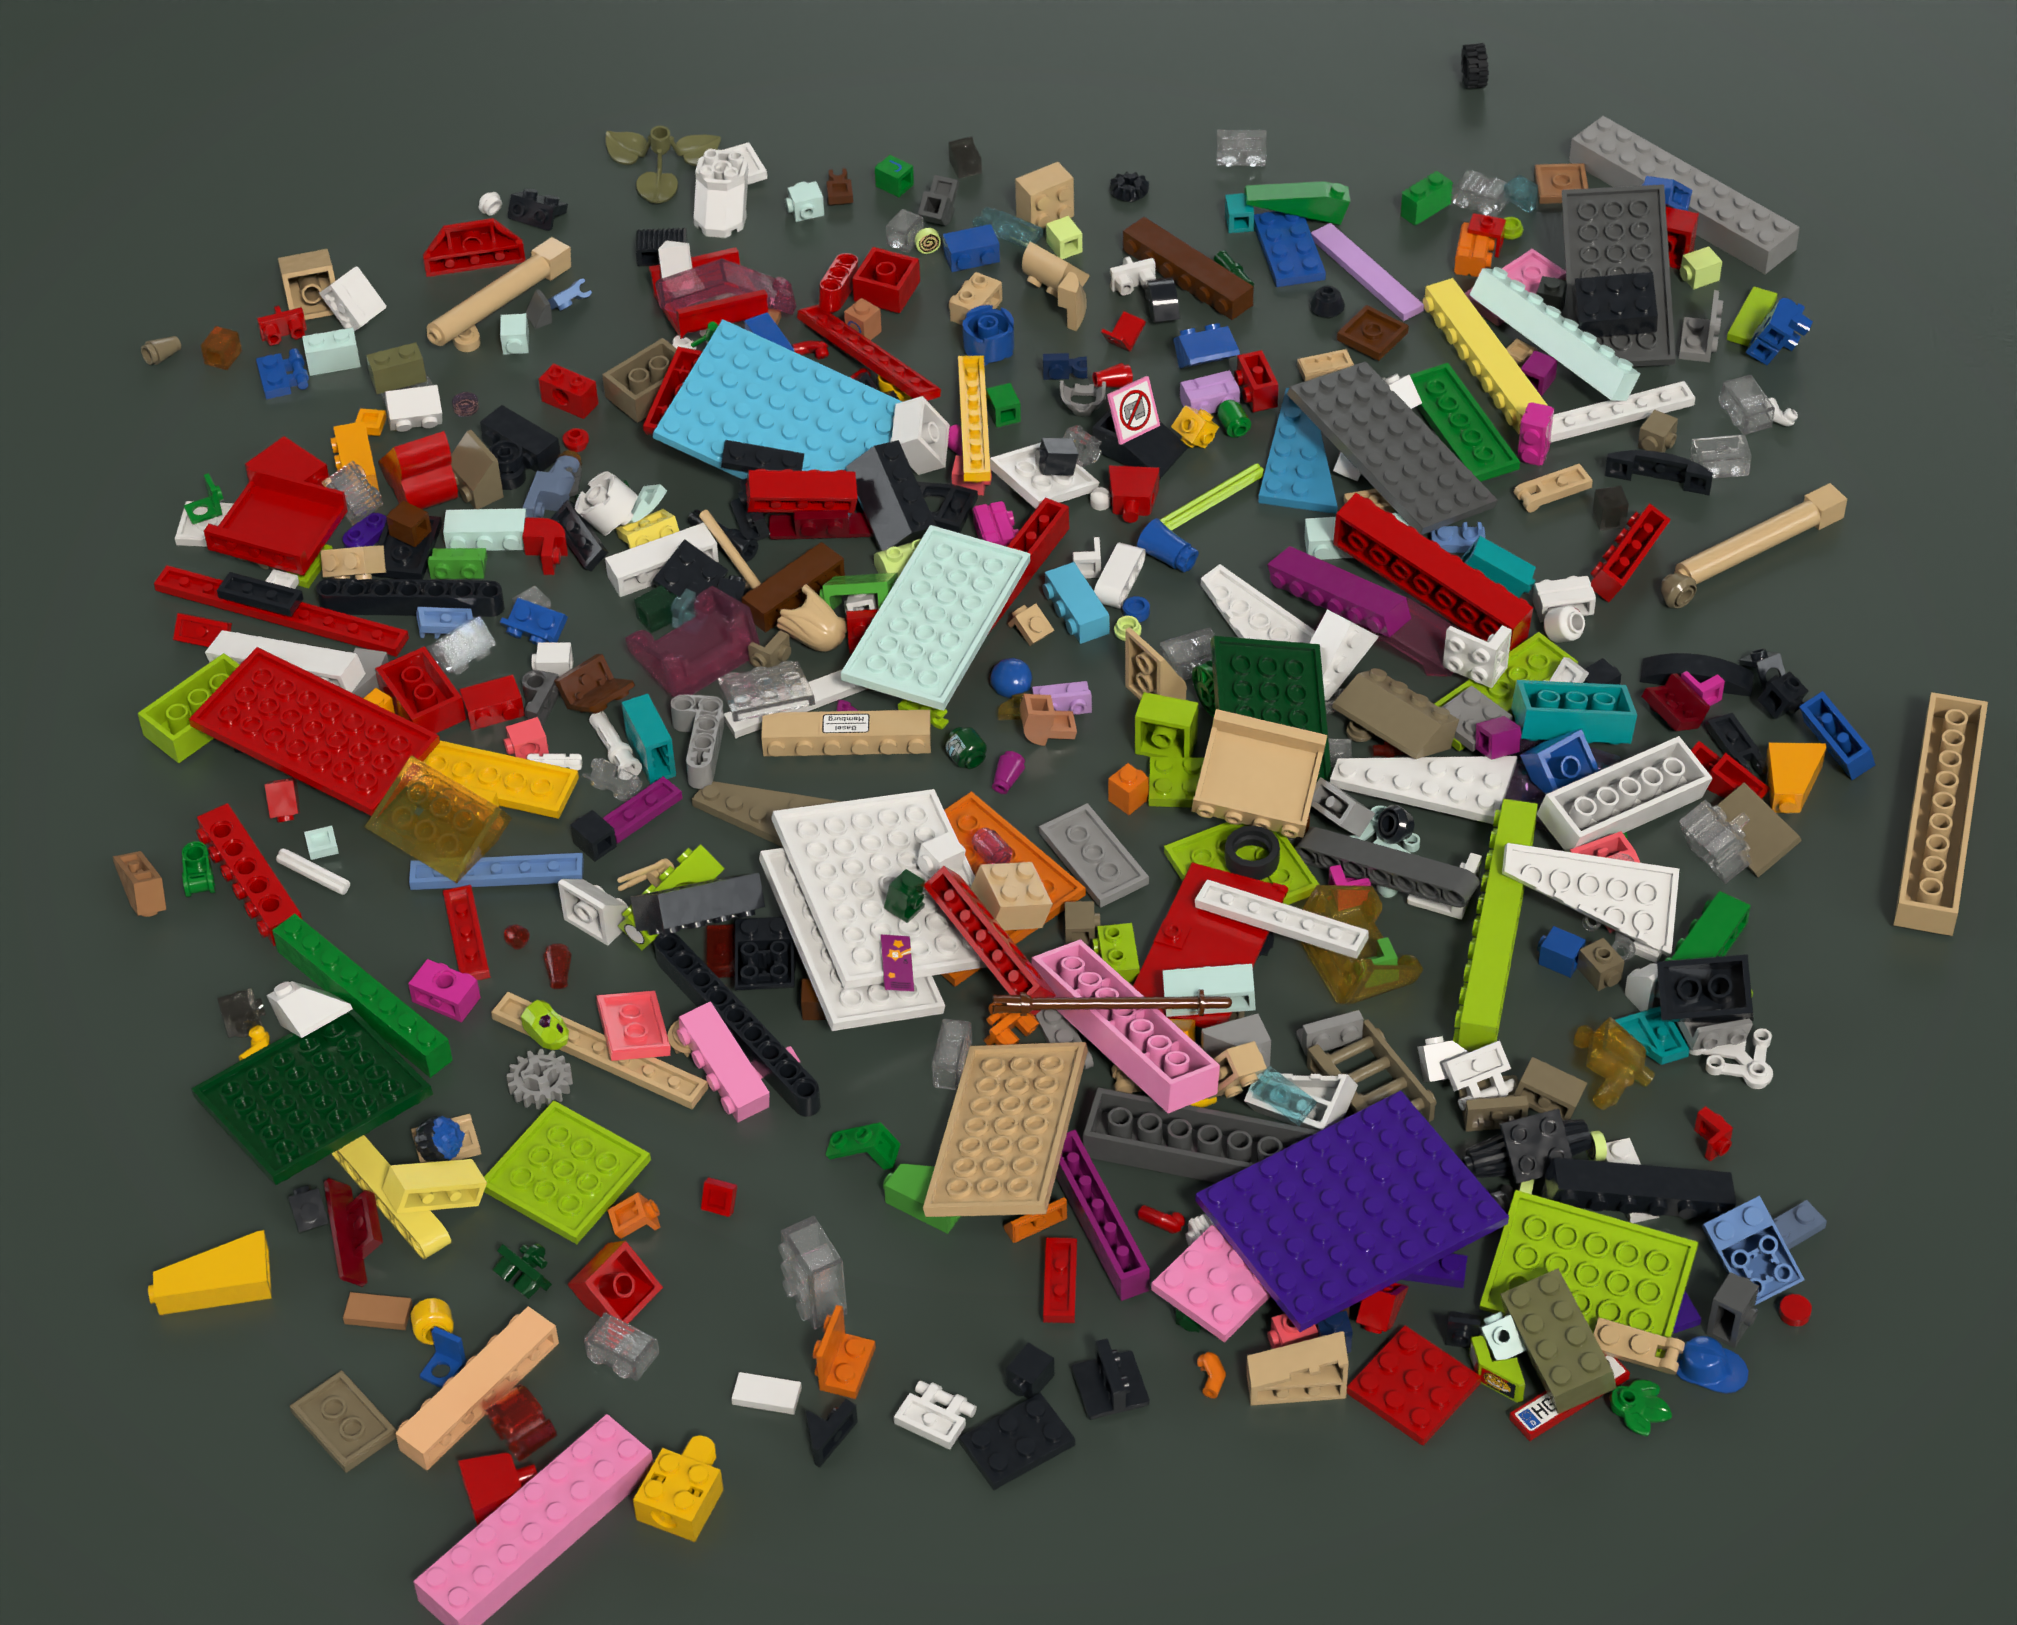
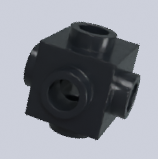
[1757,671,1809,719]

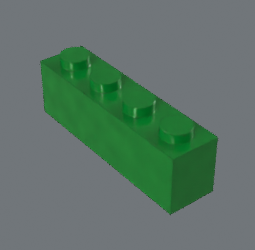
[1665,891,1751,961]

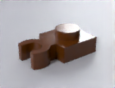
[826,168,853,205]

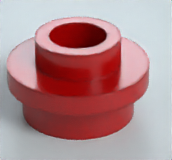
[563,428,589,452]

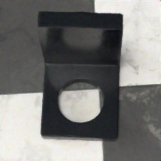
[1739,648,1786,691]
[1446,1311,1481,1348]

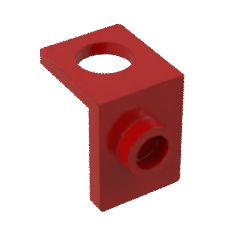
[1467,213,1506,258]
[1101,311,1146,352]

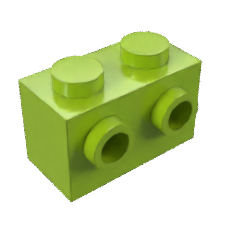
[1092,923,1140,986]

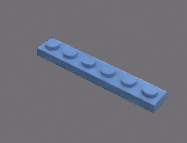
[409,853,584,890]

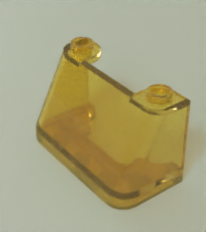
[1300,885,1424,1005]

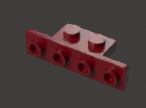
[769,510,874,540]
[324,1178,383,1287]

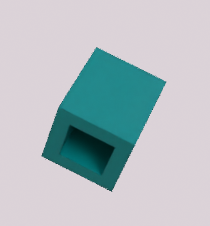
[1225,193,1254,233]

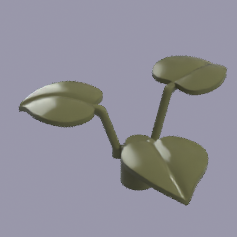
[606,125,721,203]

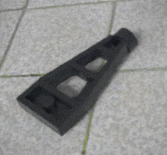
[917,482,978,533]

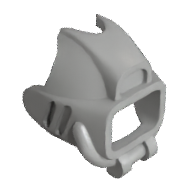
[1060,380,1106,417]

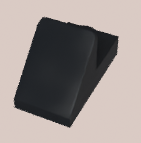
[806,1399,858,1467]

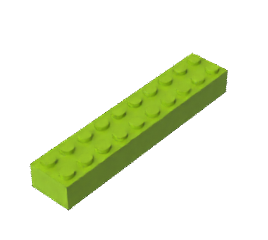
[1453,799,1538,1052]

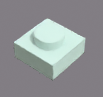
[304,826,339,860]

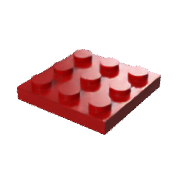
[1346,1325,1482,1446]

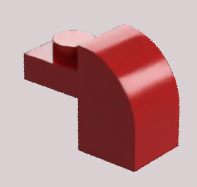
[523,518,568,575]

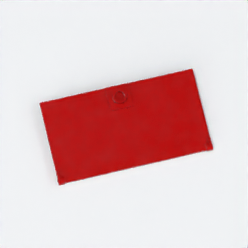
[1133,862,1289,1028]

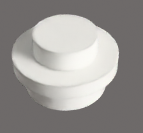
[479,192,502,216]

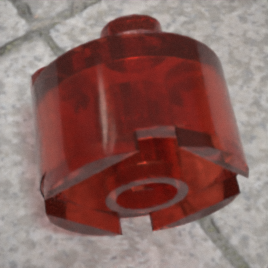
[484,1384,557,1462]

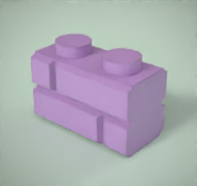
[1180,370,1240,414]

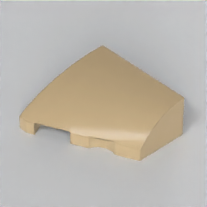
[1058,271,1087,331]

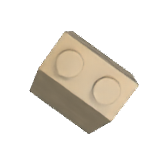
[278,249,335,320]

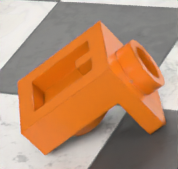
[608,1192,660,1239]

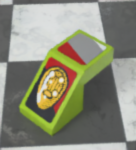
[1469,1335,1525,1402]

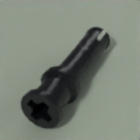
[688,509,758,562]

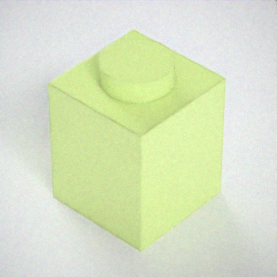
[1046,216,1082,259]
[1680,246,1722,290]

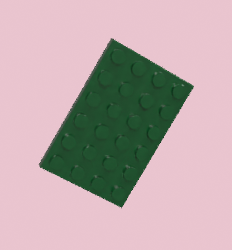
[1210,636,1332,783]

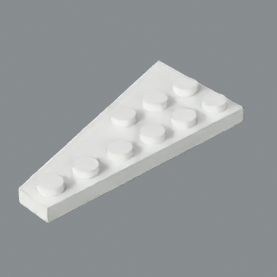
[1201,564,1316,643]
[1330,756,1517,824]
[1502,843,1679,956]

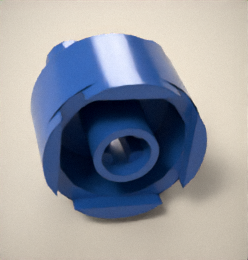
[962,305,1014,365]

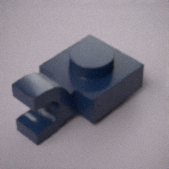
[1043,353,1087,380]

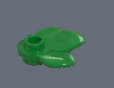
[1610,1380,1672,1437]

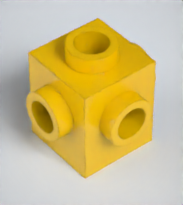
[1171,405,1219,448]

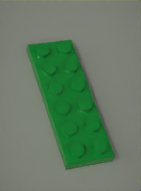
[1410,363,1520,482]

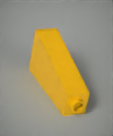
[148,1230,272,1315]

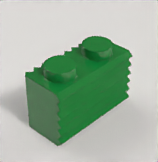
[1401,171,1453,226]

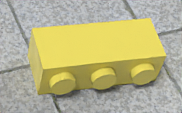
[382,1159,487,1213]

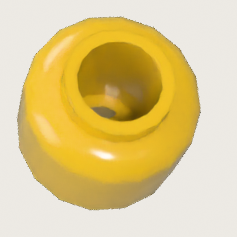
[411,1298,454,1345]

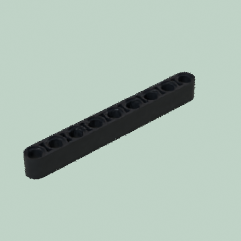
[654,933,821,1117]

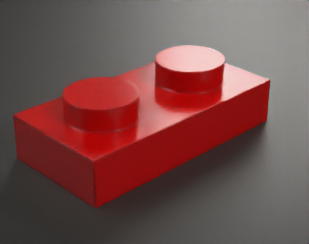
[173,613,232,647]

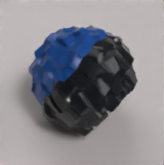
[414,1116,465,1162]

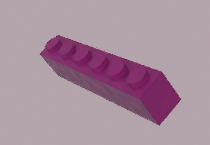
[1267,546,1412,637]
[1056,1130,1150,1301]

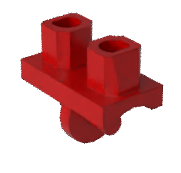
[257,305,307,346]

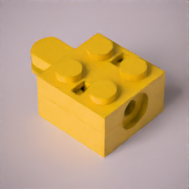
[633,1436,723,1542]

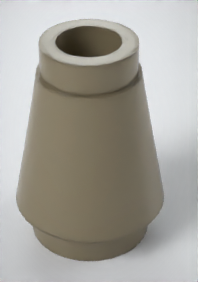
[141,336,181,365]

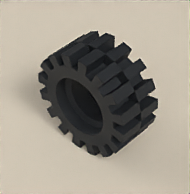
[1461,43,1489,89]

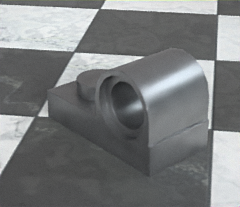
[522,670,560,727]

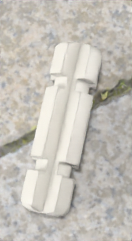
[527,753,582,770]

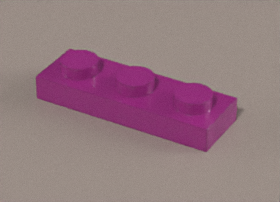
[603,776,683,844]

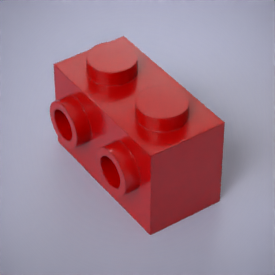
[1234,350,1279,412]

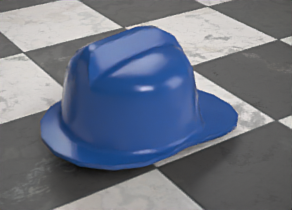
[1677,1336,1748,1394]

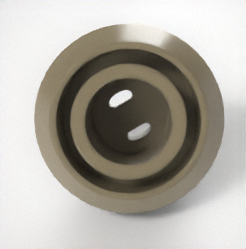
[1661,573,1697,608]

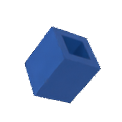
[1537,926,1586,978]

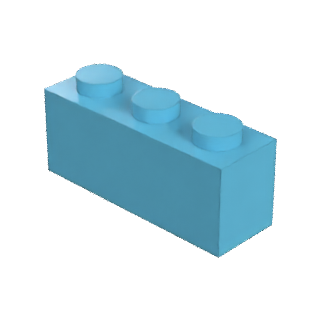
[1042,562,1109,644]

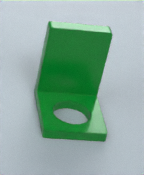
[184,473,224,524]

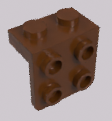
[554,654,635,714]

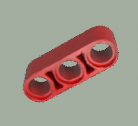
[819,253,858,312]

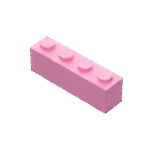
[677,1001,770,1122]

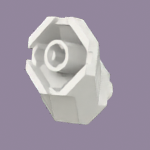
[694,149,748,238]

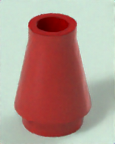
[1093,363,1133,388]

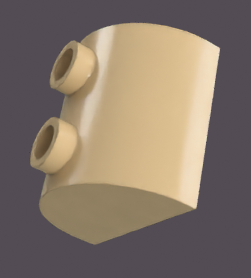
[1022,242,1090,298]

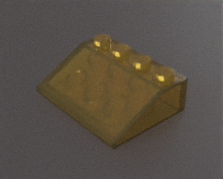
[365,755,512,883]

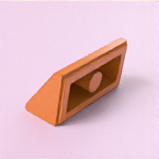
[1004,1197,1067,1243]

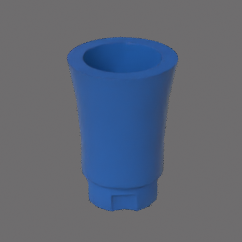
[1137,518,1199,573]

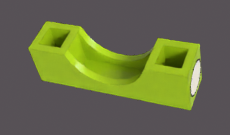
[618,844,725,950]

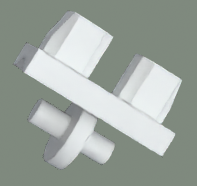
[1110,256,1156,296]

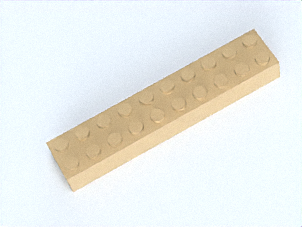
[1894,692,1988,936]

